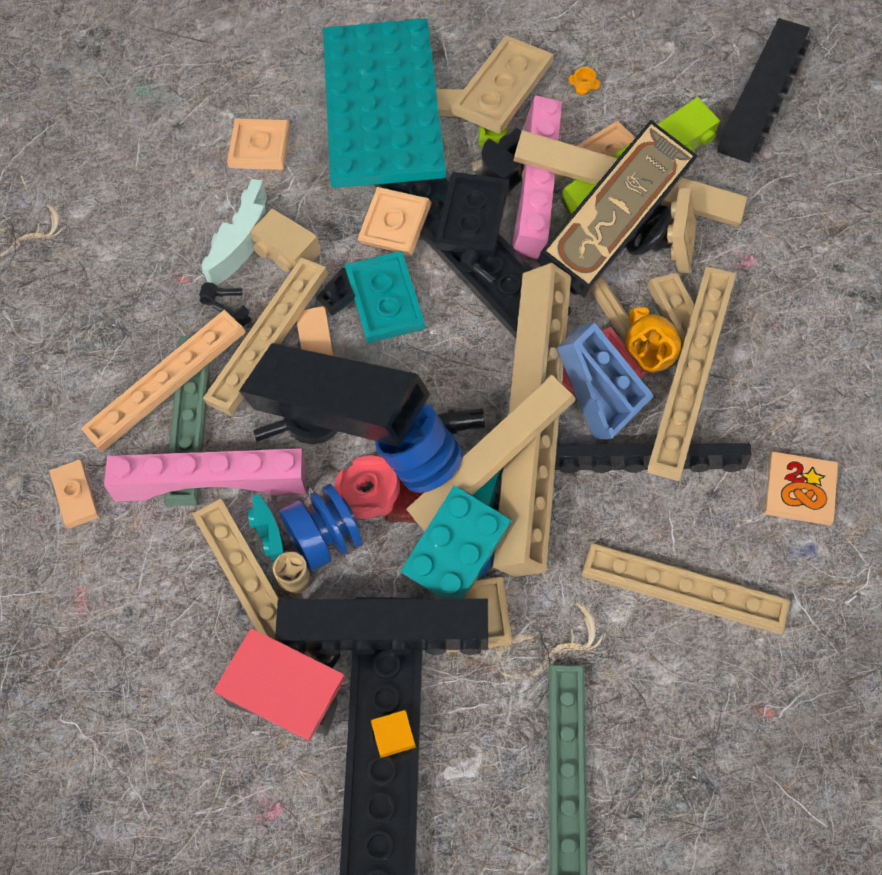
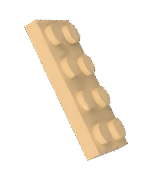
[451,35,554,134]

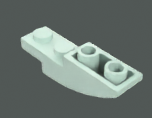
[202,179,267,285]

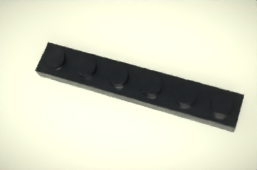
[555,443,752,473]

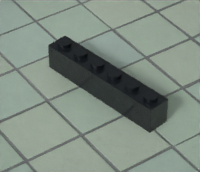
[717,18,811,163]
[275,598,488,655]

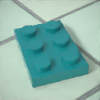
[345,251,425,344]
[400,485,513,599]

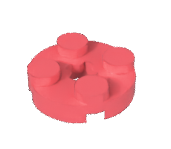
[334,455,400,519]

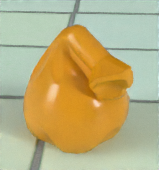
[625,306,681,373]

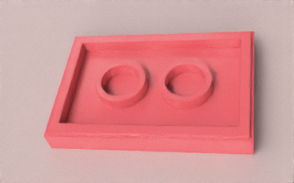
[213,628,345,742]

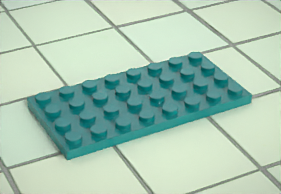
[323,18,446,189]

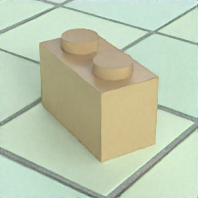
[250,208,321,272]

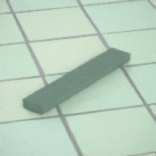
[164,335,211,506]
[549,664,588,875]

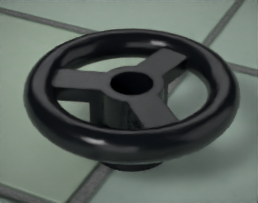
[626,205,672,255]

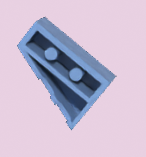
[557,322,654,440]

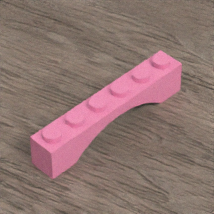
[512,95,562,260]
[104,448,307,501]

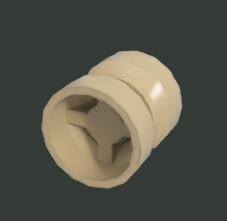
[273,552,311,595]

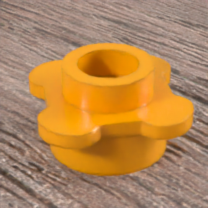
[568,67,601,95]

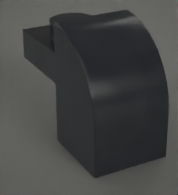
[482,127,523,193]

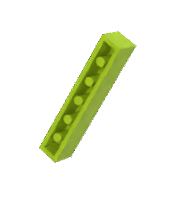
[561,97,720,214]

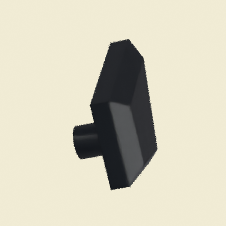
[316,267,355,316]

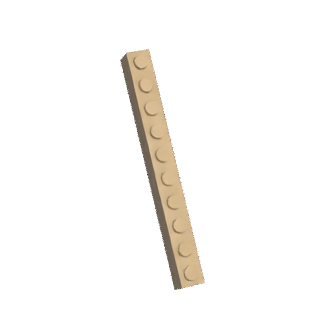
[493,263,571,577]

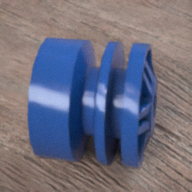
[375,404,463,493]
[279,484,363,572]

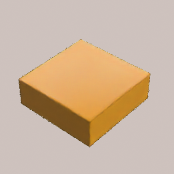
[371,710,416,758]

